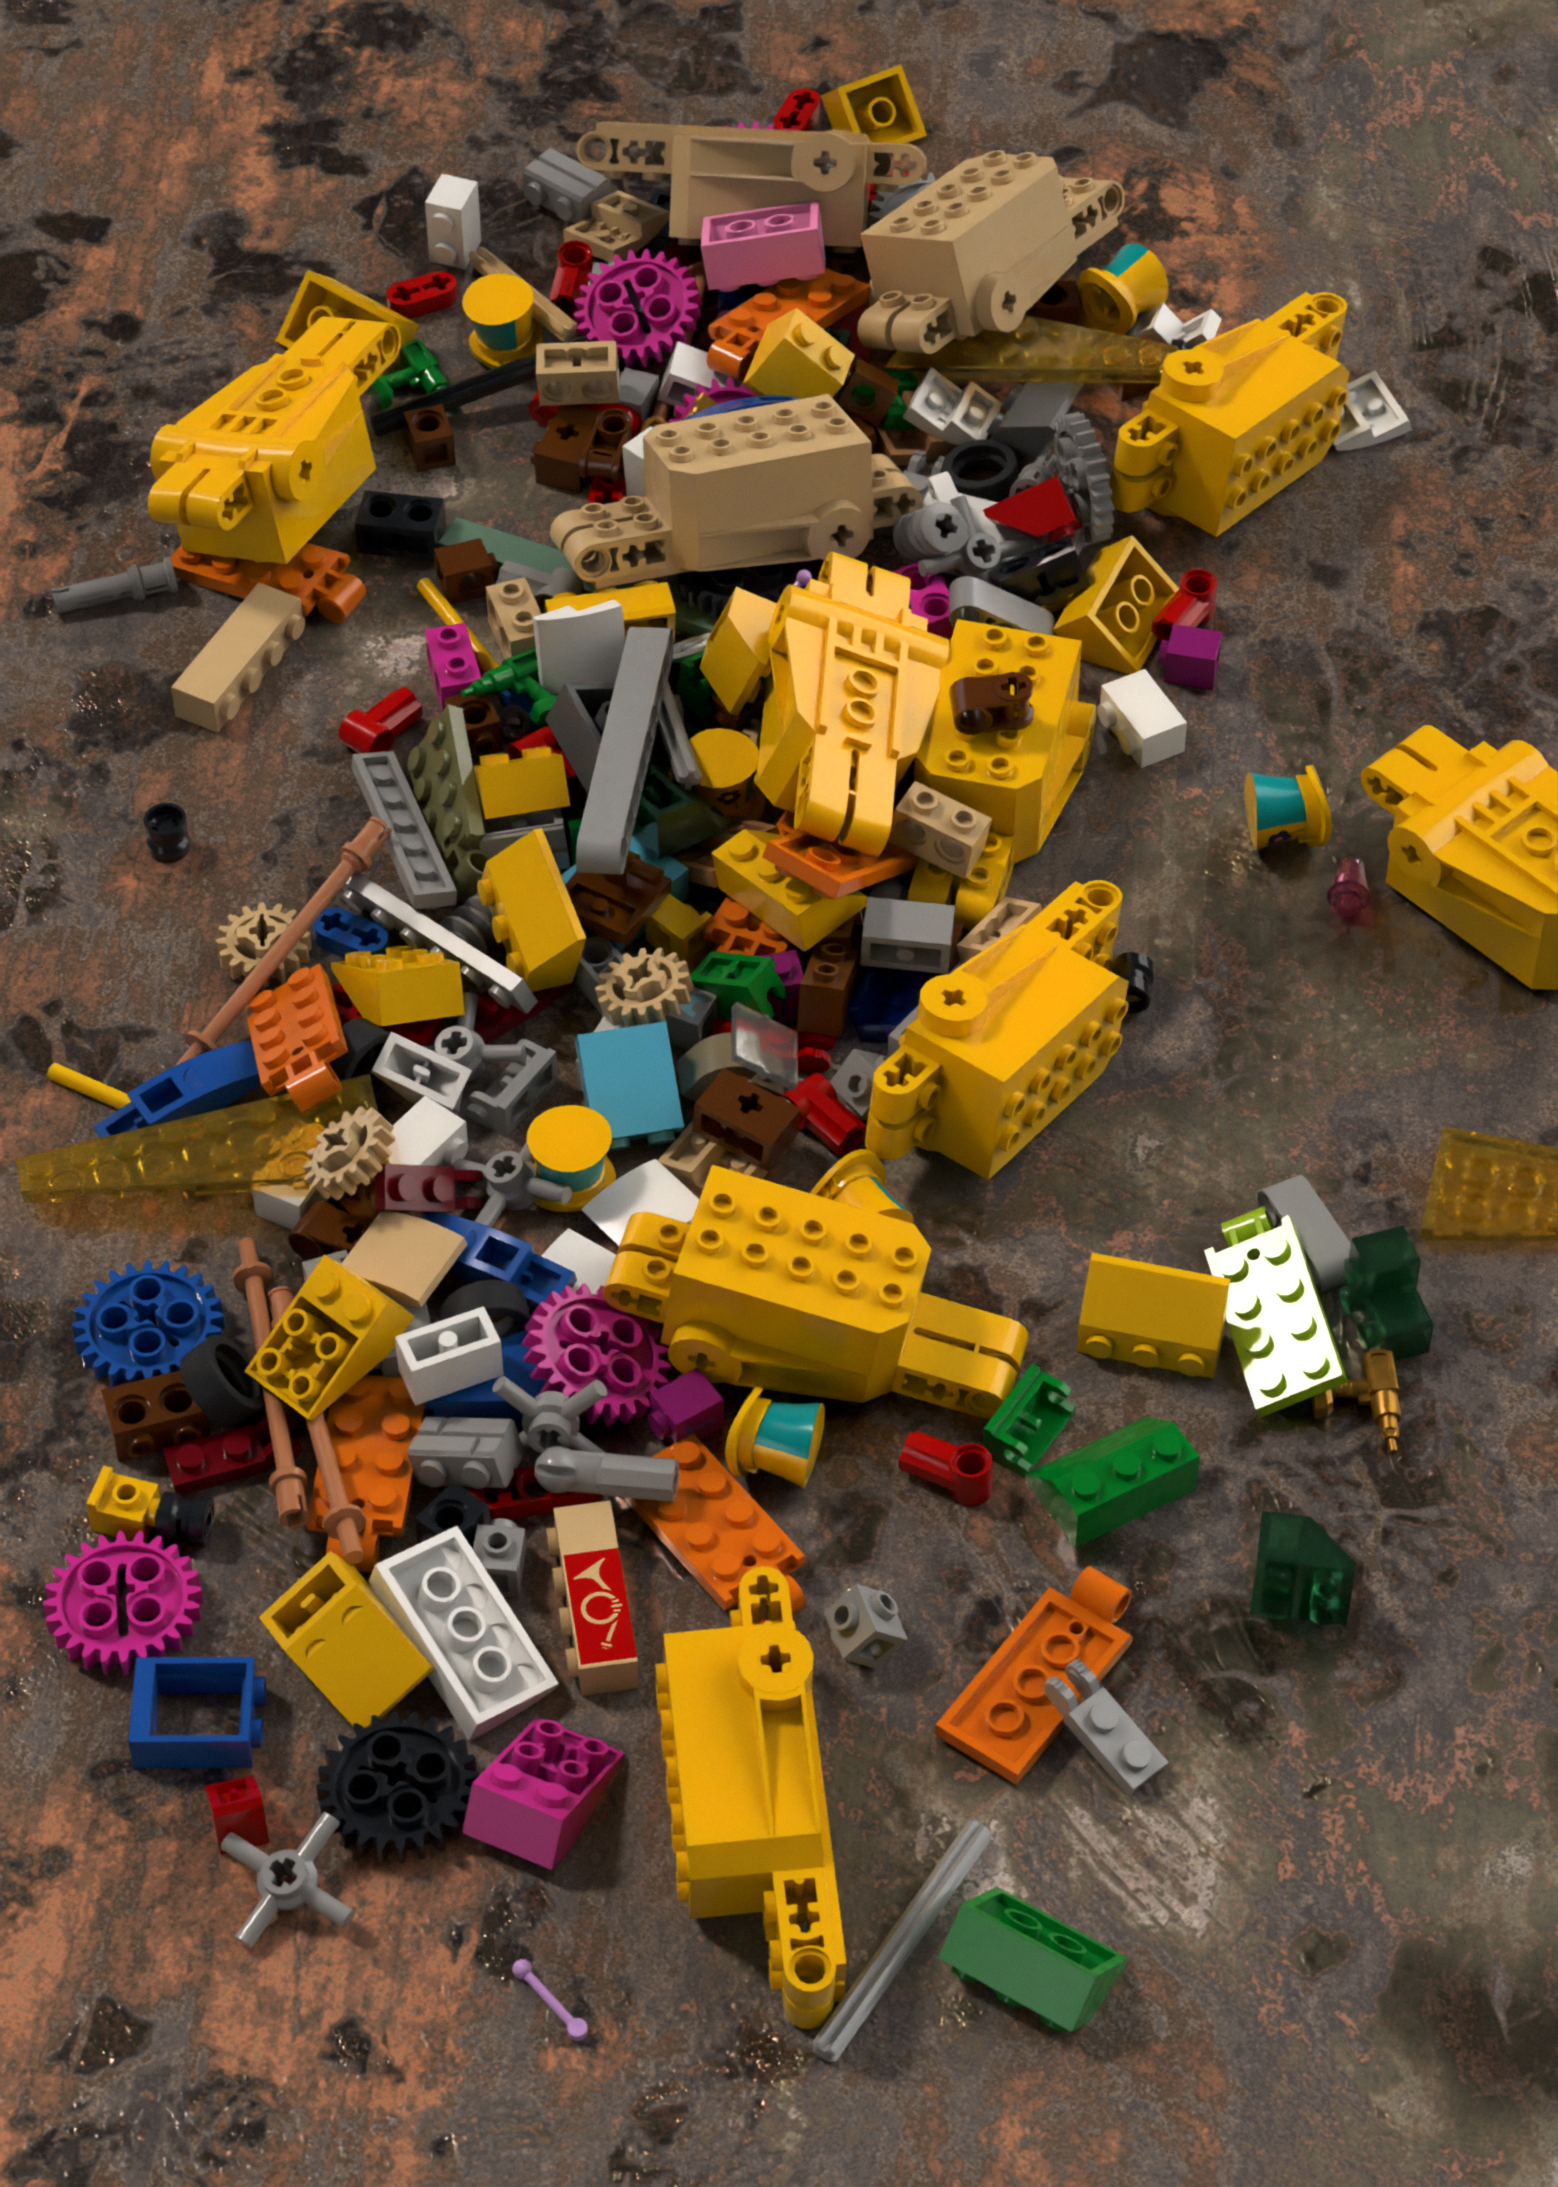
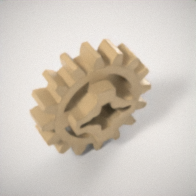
[216,902,312,987]
[595,948,694,1027]
[303,1106,395,1200]

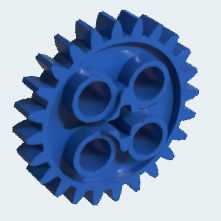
[72,1260,225,1387]

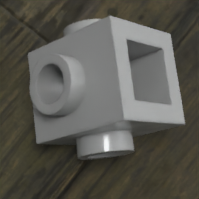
[830,1049,888,1121]
[824,1584,908,1668]

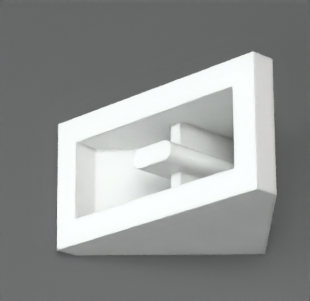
[371,1032,472,1111]

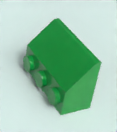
[1025,1417,1200,1548]
[938,1887,1129,2032]

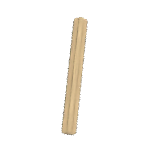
[469,247,579,342]

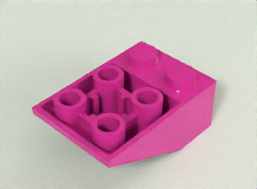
[462,1717,625,1870]

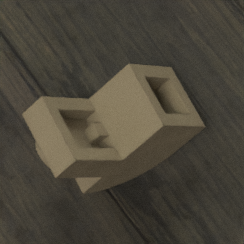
[677,1032,784,1101]

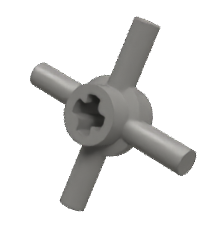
[918,495,1033,585]
[423,992,527,1115]
[452,1142,572,1228]
[492,1376,607,1453]
[221,1812,355,1949]

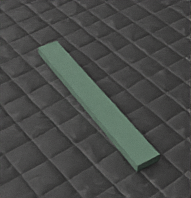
[438,517,719,636]

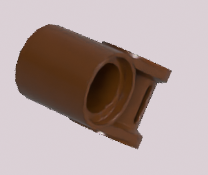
[579,408,633,485]
[949,672,1034,735]
[287,1201,371,1260]

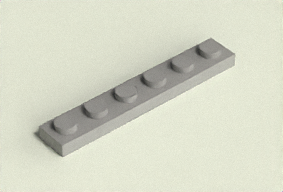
[352,751,457,910]
[341,872,538,1014]

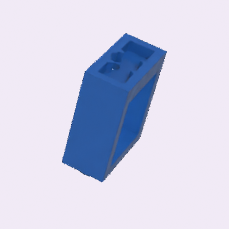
[128,1657,267,1768]

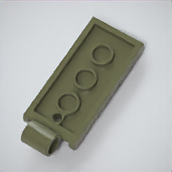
[407,704,491,903]

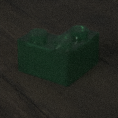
[1340,1225,1434,1361]

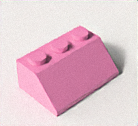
[701,200,826,292]

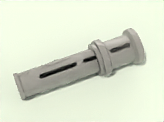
[1009,437,1058,497]
[51,556,179,614]

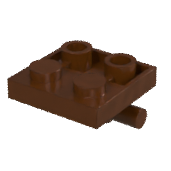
[565,850,672,947]

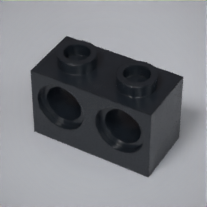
[355,490,446,561]
[994,535,1090,607]

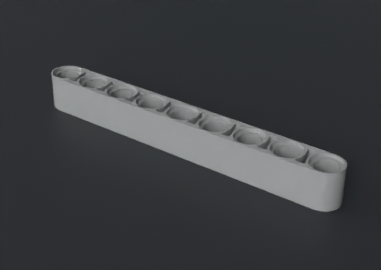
[576,627,674,875]

